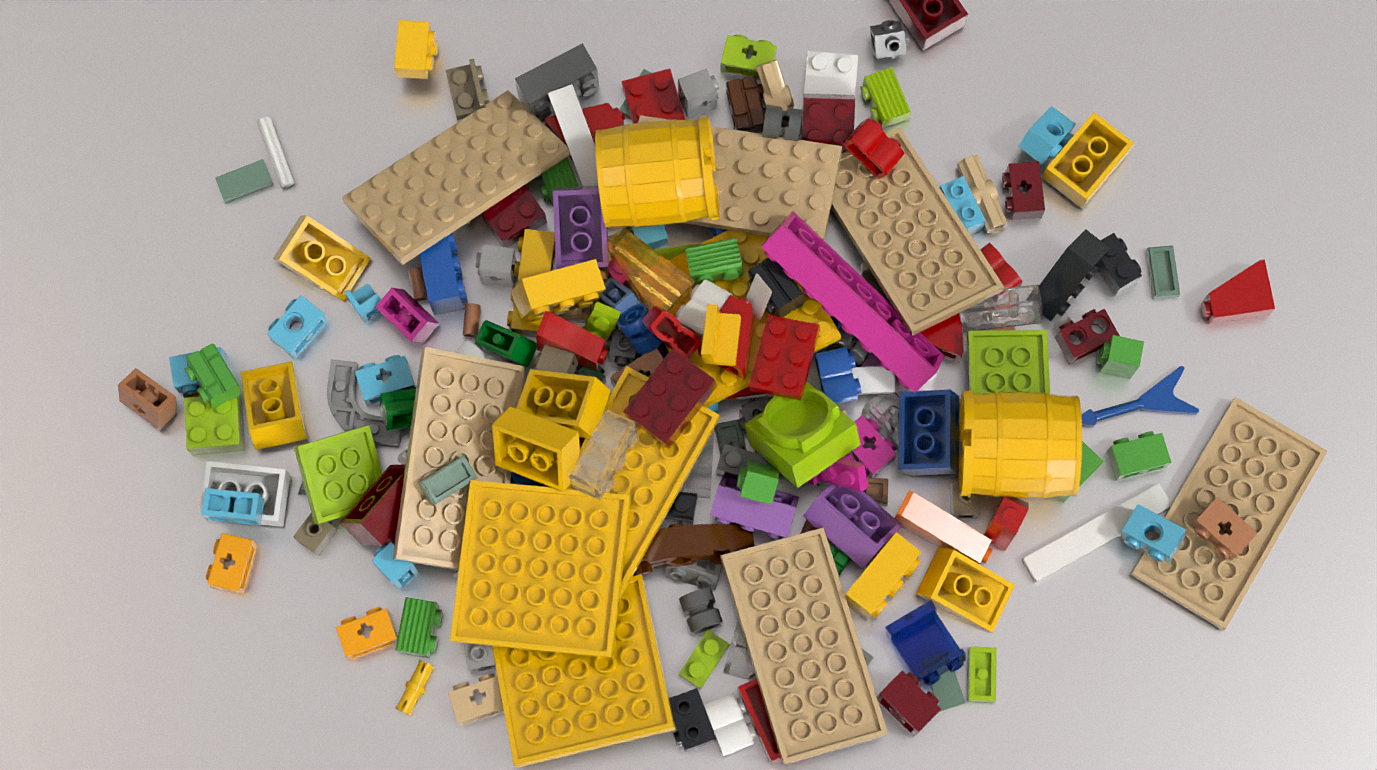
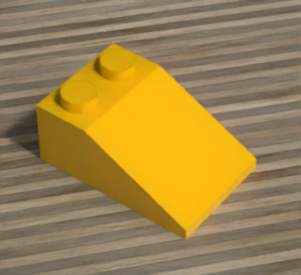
[273,215,371,301]
[240,361,307,450]
[916,547,1015,633]

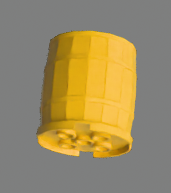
[595,115,719,228]
[959,390,1082,498]

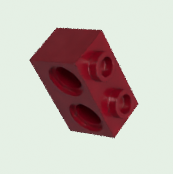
[1055,308,1120,364]

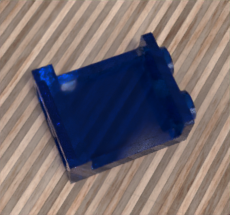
[885,600,966,687]

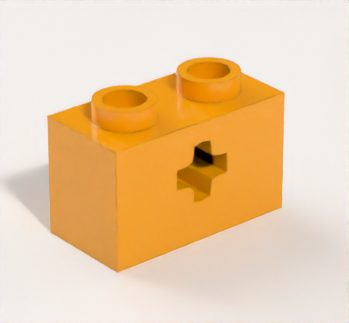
[206,533,257,595]
[335,607,398,660]

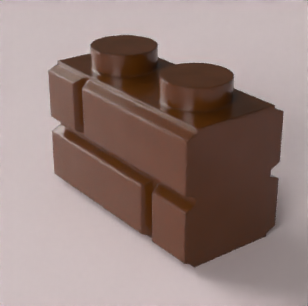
[725,76,766,133]

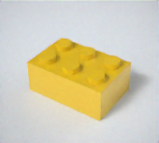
[1042,112,1134,209]
[511,259,605,322]
[516,369,611,439]
[492,406,581,492]
[845,532,922,621]

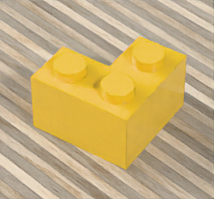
[394,20,438,79]

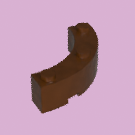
[633,522,755,576]

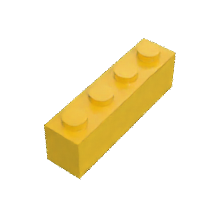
[507,229,555,338]

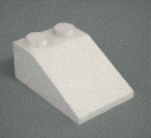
[801,51,858,133]

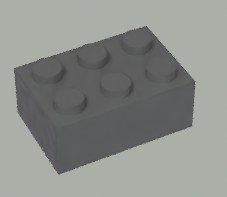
[515,43,599,120]

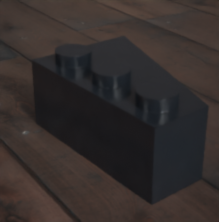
[1027,229,1110,321]

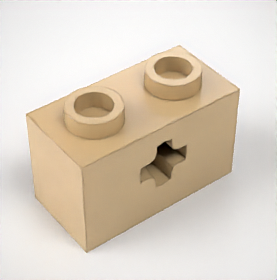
[448,673,504,726]

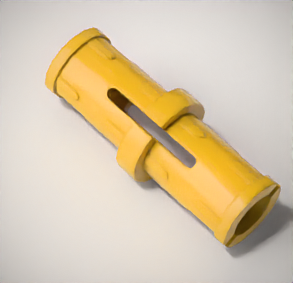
[395,660,435,716]

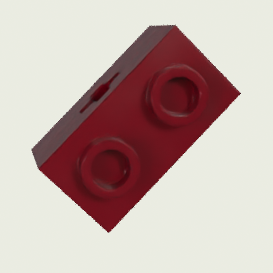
[1002,161,1045,220]

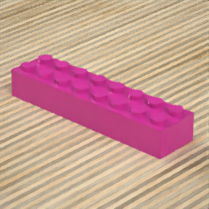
[761,211,944,393]

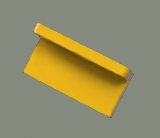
[701,304,741,366]

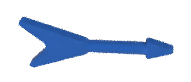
[1081,366,1199,426]

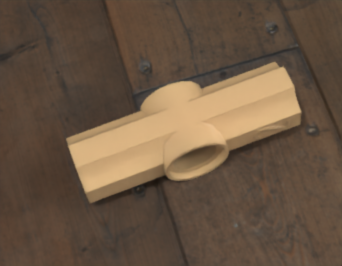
[756,60,801,137]
[957,155,1007,233]

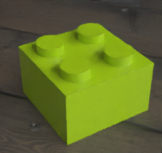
[184,396,245,456]

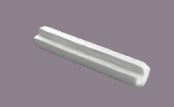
[257,116,294,188]

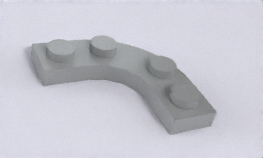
[327,359,401,446]

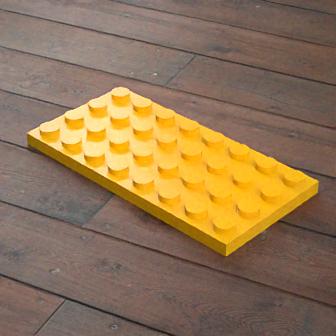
[566,366,720,600]

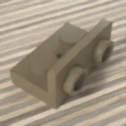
[446,58,490,120]

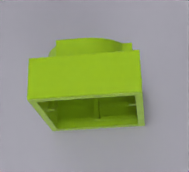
[745,382,861,488]

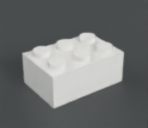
[199,461,291,527]

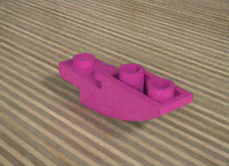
[779,453,868,492]

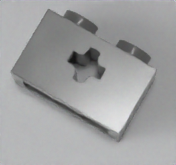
[678,68,719,119]
[475,245,517,287]

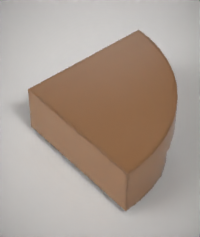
[864,478,888,506]

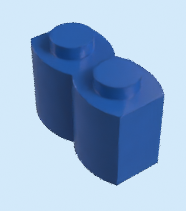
[814,347,862,405]

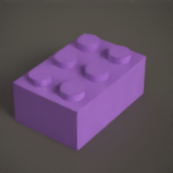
[553,186,609,269]
[710,475,799,539]
[803,484,903,569]

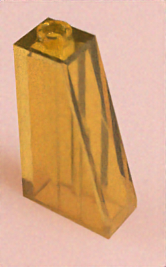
[607,227,696,316]

